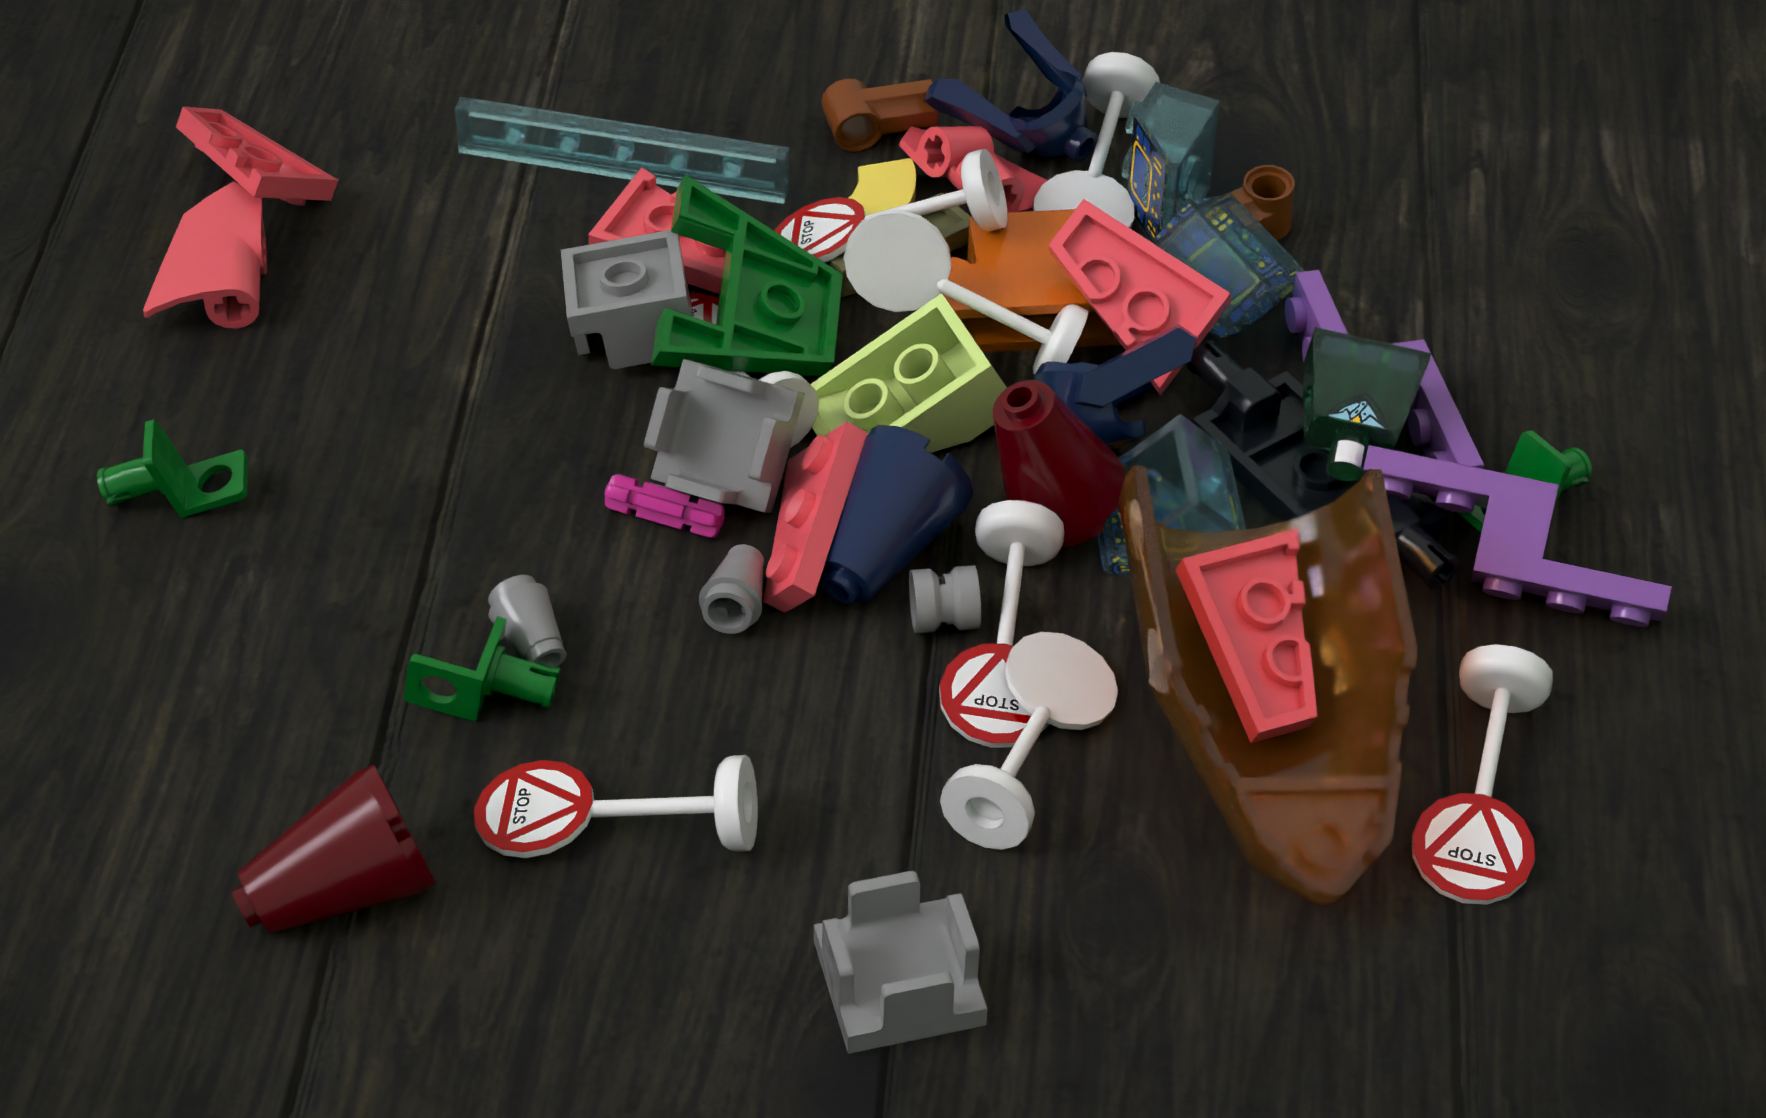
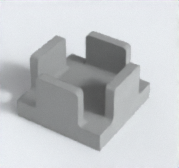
[561,230,693,369]
[644,359,805,513]
[814,871,987,1054]

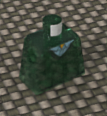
[1303,327,1431,481]

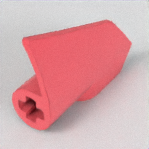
[899,126,1048,213]
[143,181,267,329]

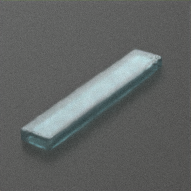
[455,97,789,204]

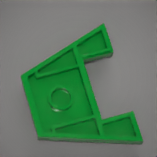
[651,174,843,376]

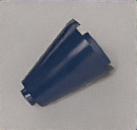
[821,425,974,604]

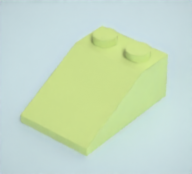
[810,293,1007,453]

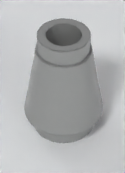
[699,544,764,634]
[488,575,567,668]

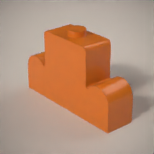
[940,209,1121,353]

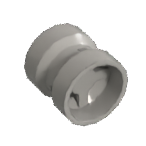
[909,565,981,633]

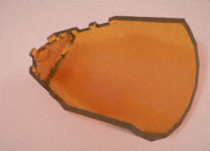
[1119,466,1418,906]

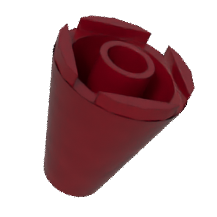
[993,380,1129,547]
[231,764,436,934]

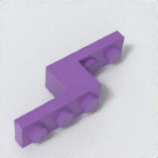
[1285,270,1484,512]
[1363,445,1672,627]

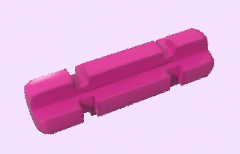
[604,474,725,539]

